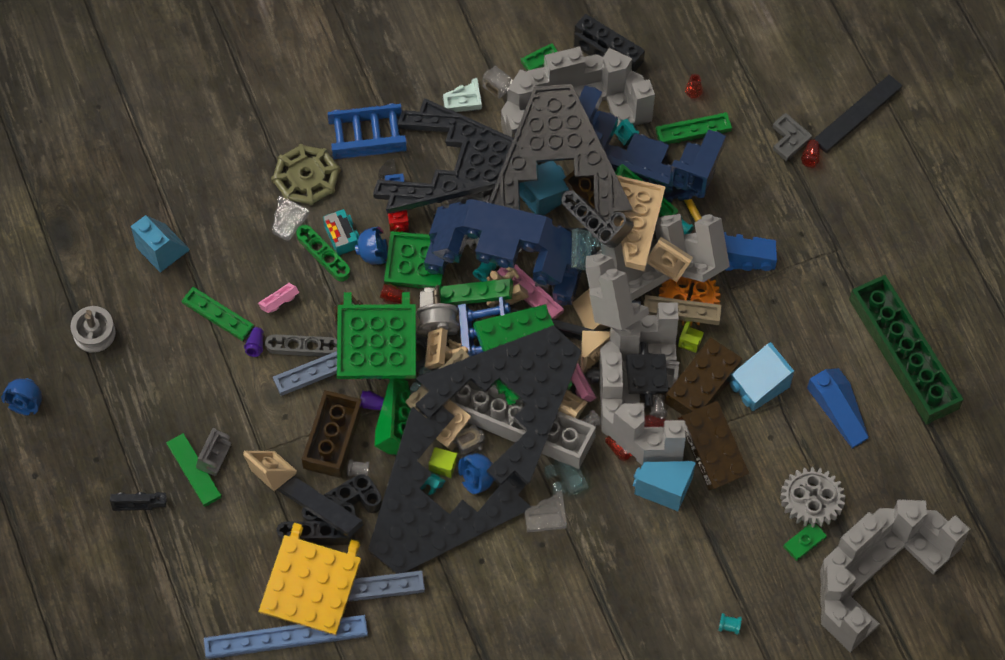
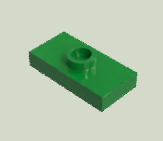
[521,43,558,71]
[783,523,827,561]

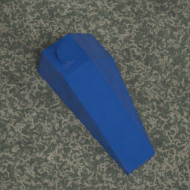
[807,368,868,448]

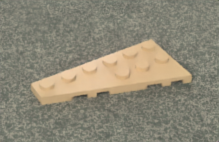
[616,175,665,271]

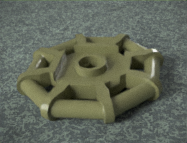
[271,144,341,206]

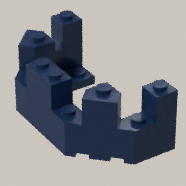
[579,85,726,202]
[424,199,586,305]

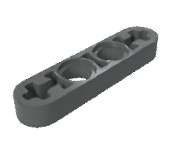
[265,334,337,357]

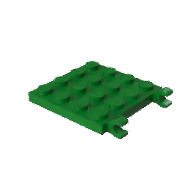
[337,292,416,379]
[473,304,572,405]

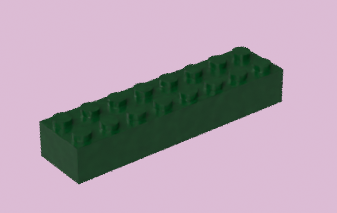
[849,275,963,425]

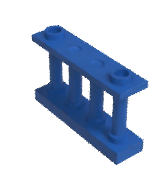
[327,103,407,159]
[458,297,511,357]

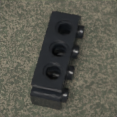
[574,14,645,72]

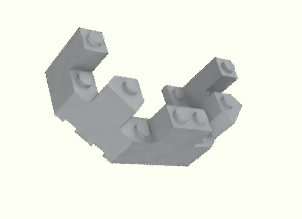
[501,47,655,138]
[585,214,730,330]
[599,302,685,465]
[820,500,970,652]

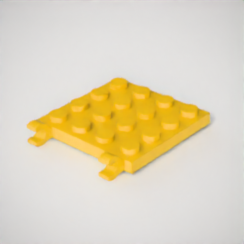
[259,523,361,636]

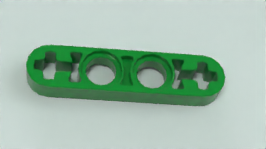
[296,225,350,282]

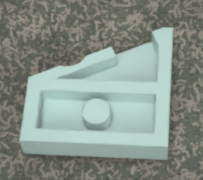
[443,78,482,112]

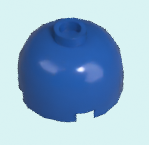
[355,226,388,265]
[1,378,42,415]
[458,454,494,494]

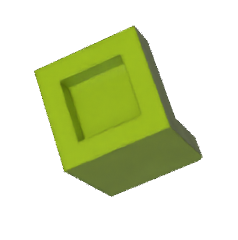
[678,321,704,353]
[428,447,457,478]

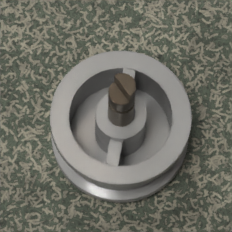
[416,285,460,336]
[70,306,116,352]

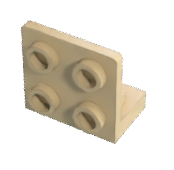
[424,400,471,451]

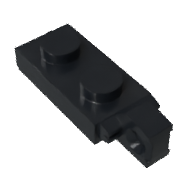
[110,492,167,511]

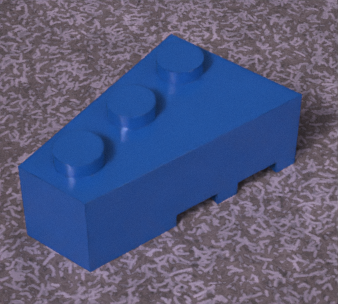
[724,232,777,271]

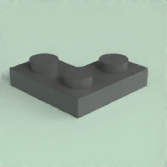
[772,113,812,161]

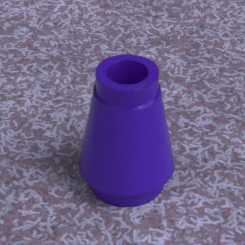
[244,327,264,357]
[360,390,384,410]

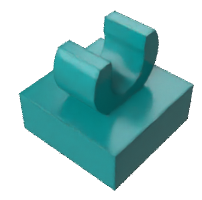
[615,119,639,146]
[420,471,446,495]

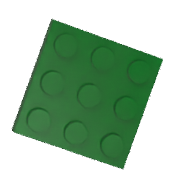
[384,231,443,290]

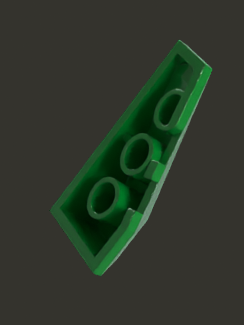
[374,379,411,455]

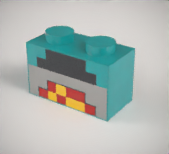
[323,209,359,255]

